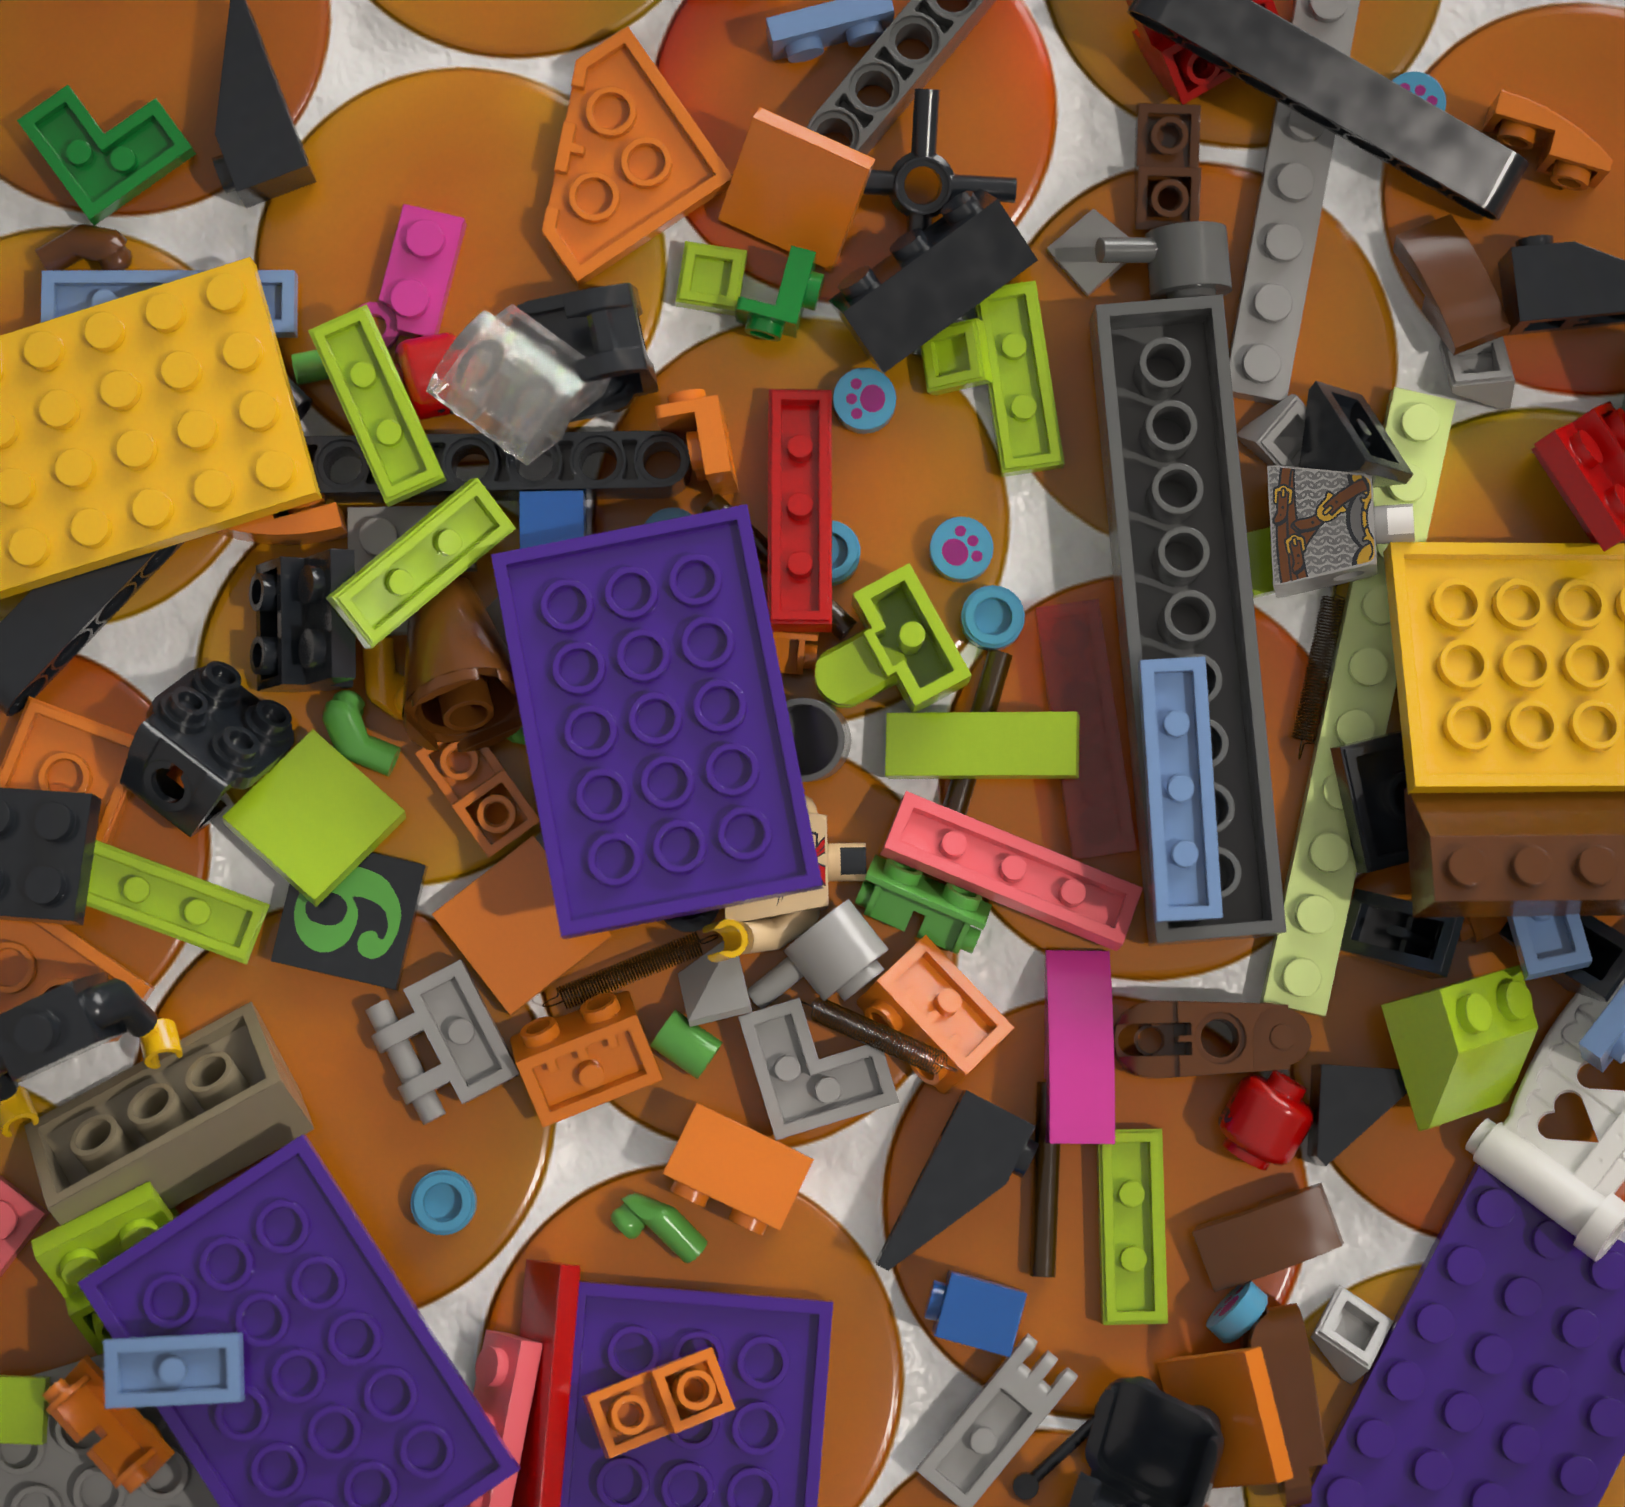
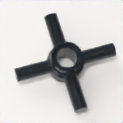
[863,89,1017,233]

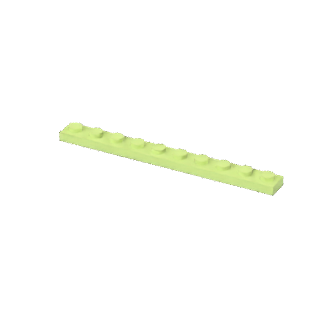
[1260,387,1456,1017]

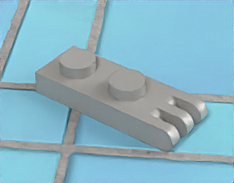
[916,1333,1078,1507]

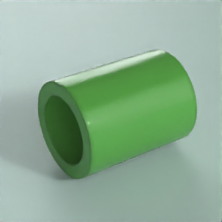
[650,1009,723,1079]

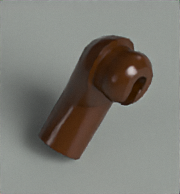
[35,224,133,270]

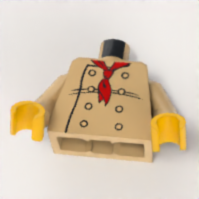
[703,795,866,963]

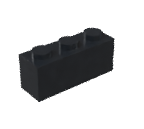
[828,189,1038,373]

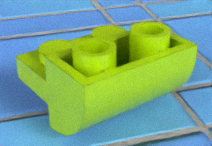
[31,1181,180,1355]

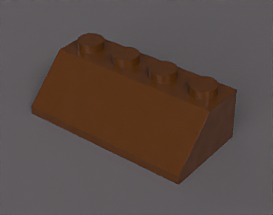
[1404,788,1625,918]

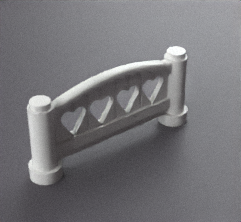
[1465,978,1625,1262]

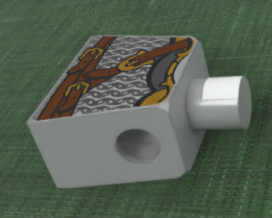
[1267,465,1415,597]

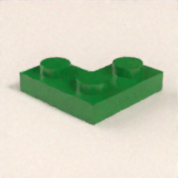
[17,85,196,226]

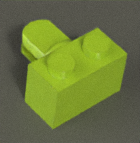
[815,563,972,713]

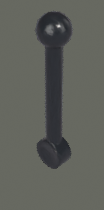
[1013,1402,1098,1500]

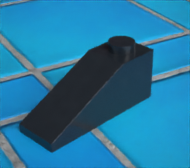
[212,0,317,208]
[1498,235,1625,336]
[875,1090,1039,1271]

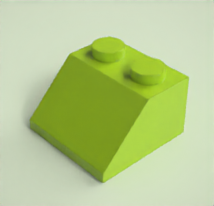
[1381,965,1539,1131]

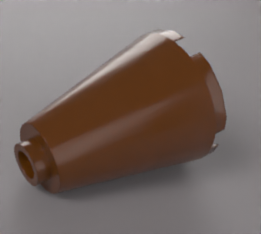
[402,575,522,752]

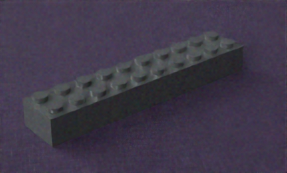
[1089,294,1287,947]

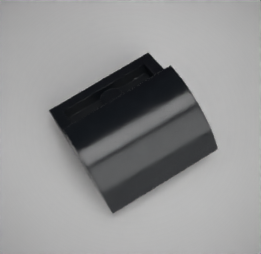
[249,548,356,692]

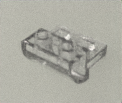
[426,304,611,466]

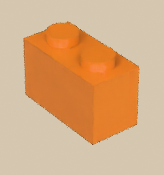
[663,1103,814,1236]

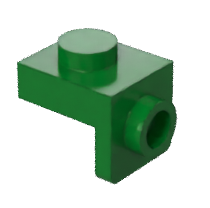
[735,245,825,342]

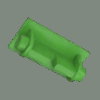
[854,855,992,955]

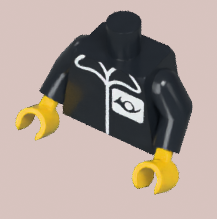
[0,971,183,1137]

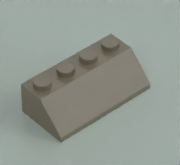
[24,1002,315,1226]

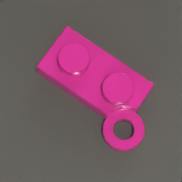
[358,204,467,350]

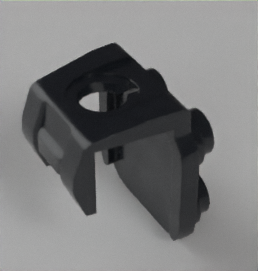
[505,283,659,426]
[120,661,294,837]
[1069,1376,1224,1507]

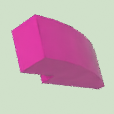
[1044,950,1115,1144]

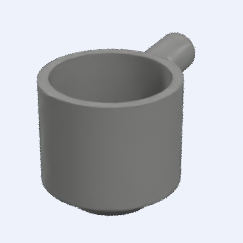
[747,899,889,1009]

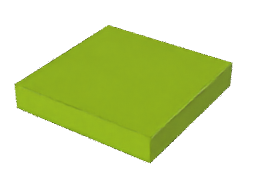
[222,729,406,907]

